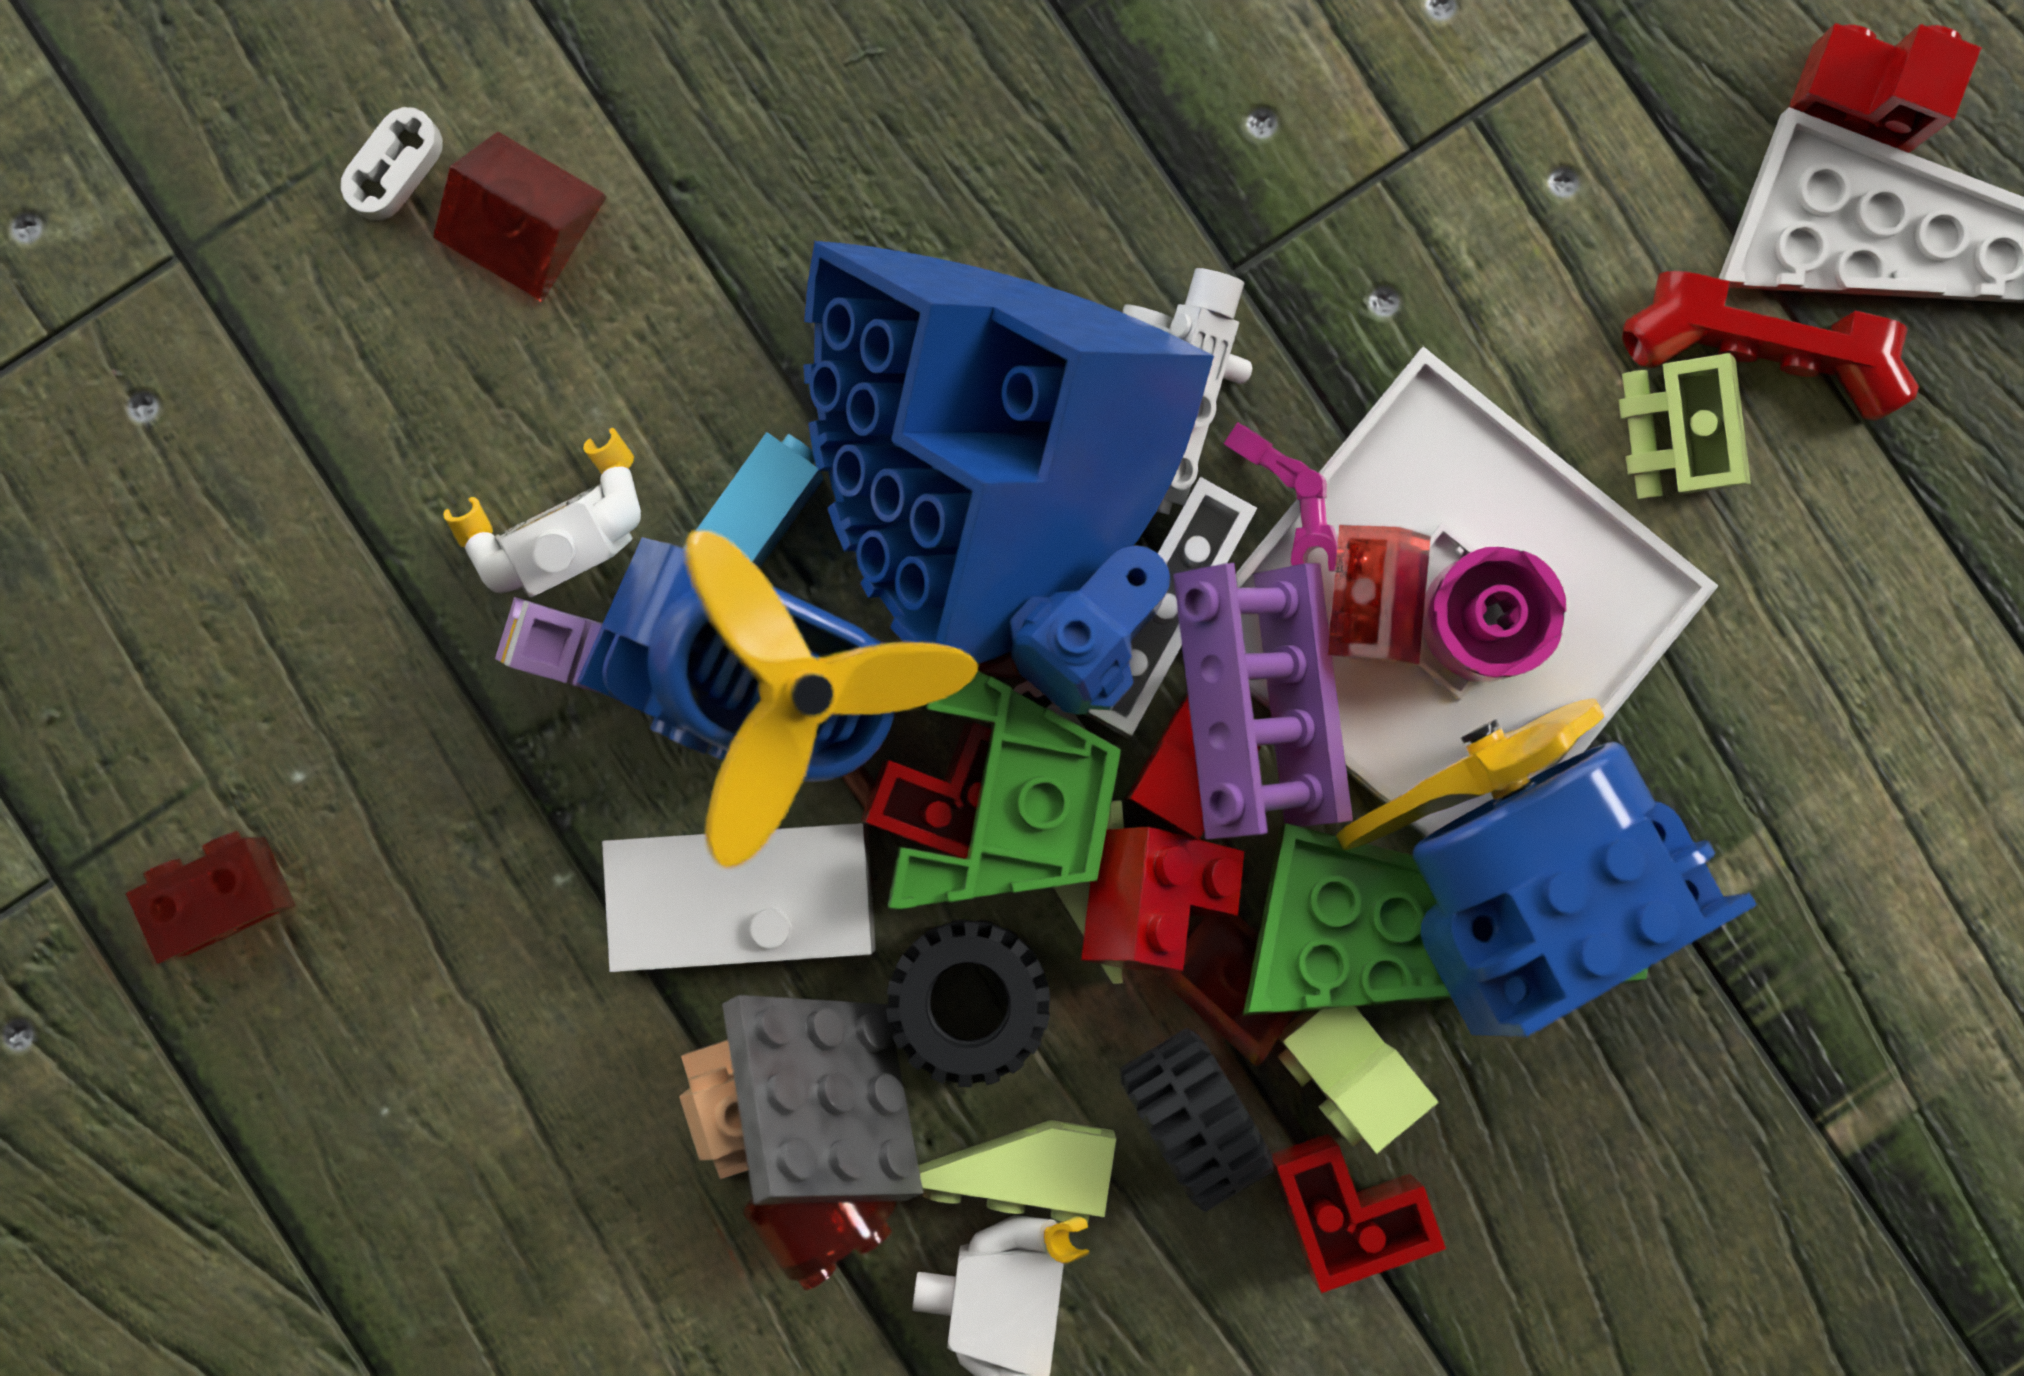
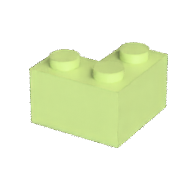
[1276,1007,1438,1153]

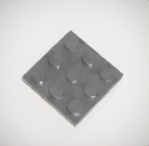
[722,995,923,1204]

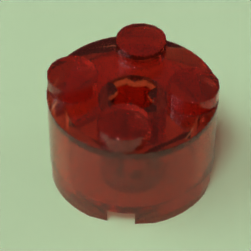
[743,1198,896,1291]

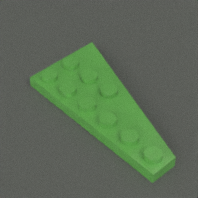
[1243,823,1648,1016]

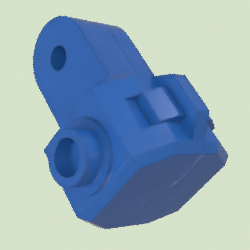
[1009,546,1170,714]

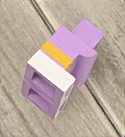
[495,597,603,694]

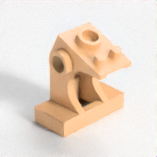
[679,1039,748,1179]

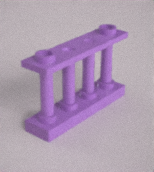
[1173,563,1353,839]

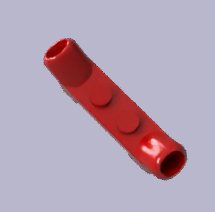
[1622,271,1919,421]

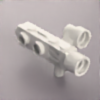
[1122,268,1252,515]

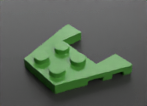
[888,670,1121,909]

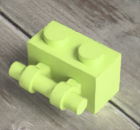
[1619,353,1751,499]

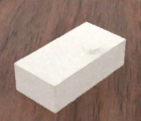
[602,823,876,972]

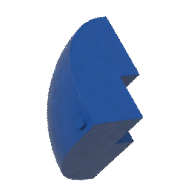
[803,241,1214,664]

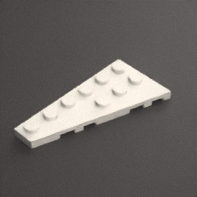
[1719,107,2024,303]

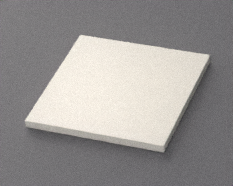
[1236,347,1718,837]

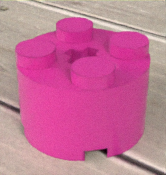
[1420,547,1566,682]

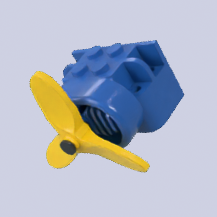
[576,531,978,868]
[1336,698,1757,1037]

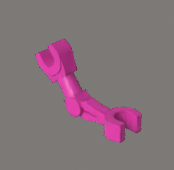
[1224,422,1345,572]

